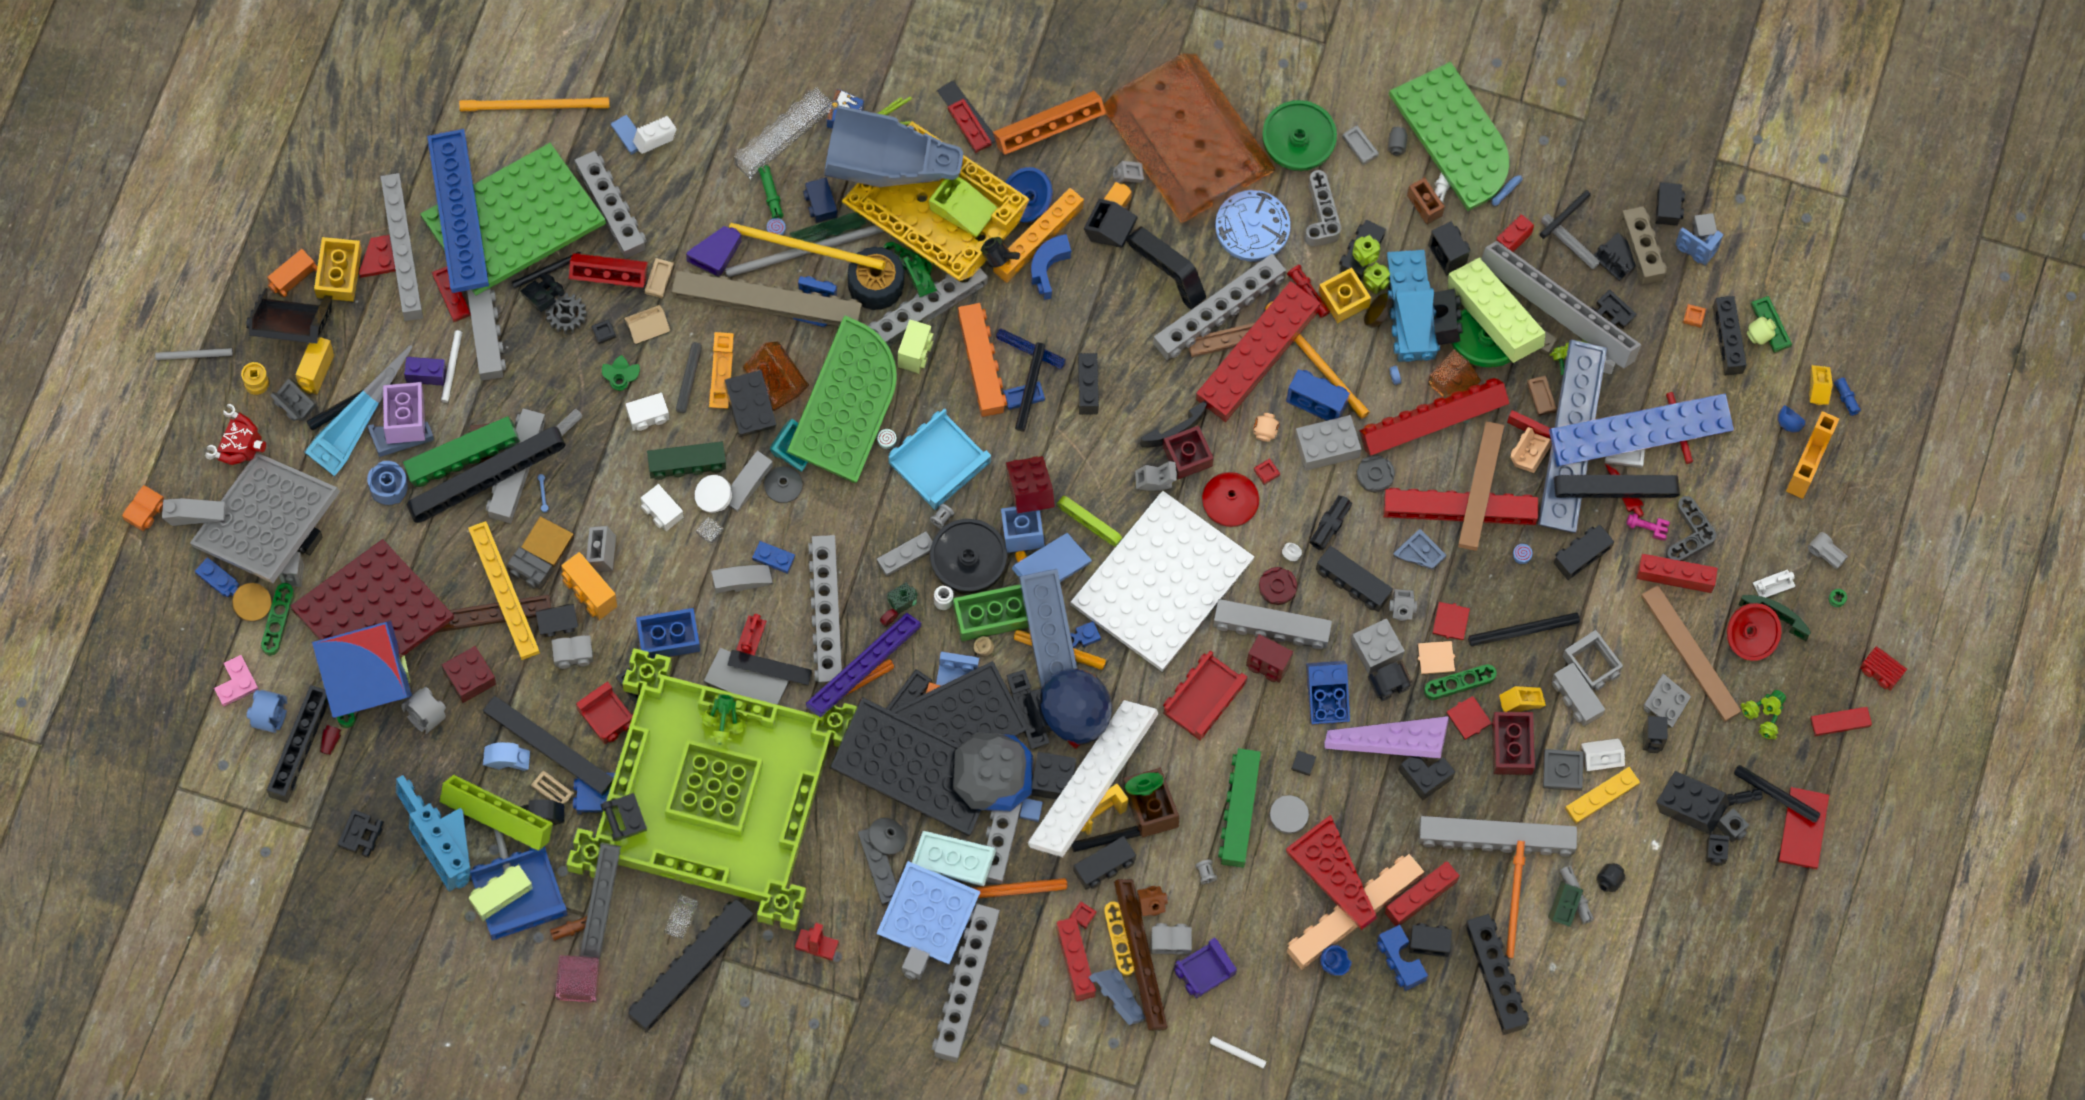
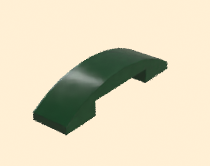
[1738,595,1811,642]

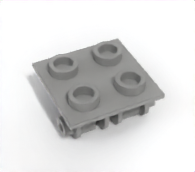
[1643,674,1691,728]

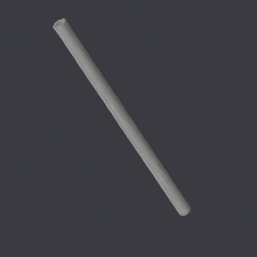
[725,225,885,278]

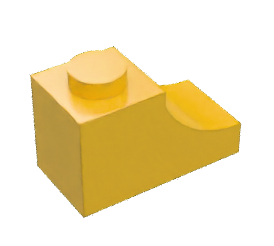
[1809,365,1833,405]
[1499,686,1546,712]

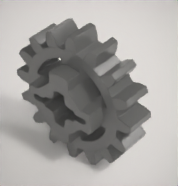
[545,293,587,334]

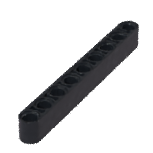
[407,427,566,523]

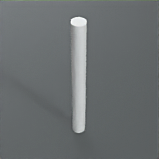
[441,330,462,403]

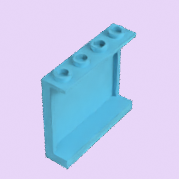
[889,408,991,510]

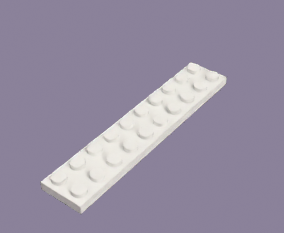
[1028,700,1158,857]

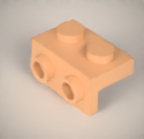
[1510,427,1552,473]

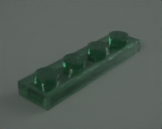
[789,212,866,242]

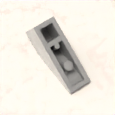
[162,498,226,526]

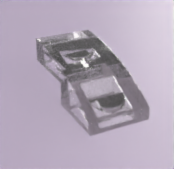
[664,895,698,939]

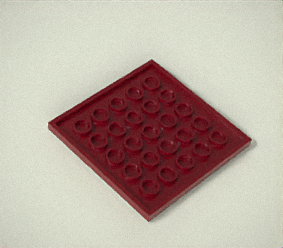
[290,539,454,658]

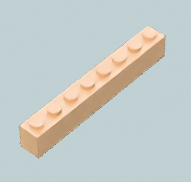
[1287,854,1424,970]

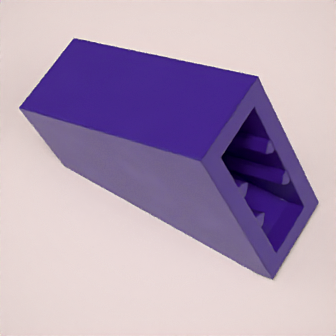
[686,226,742,277]

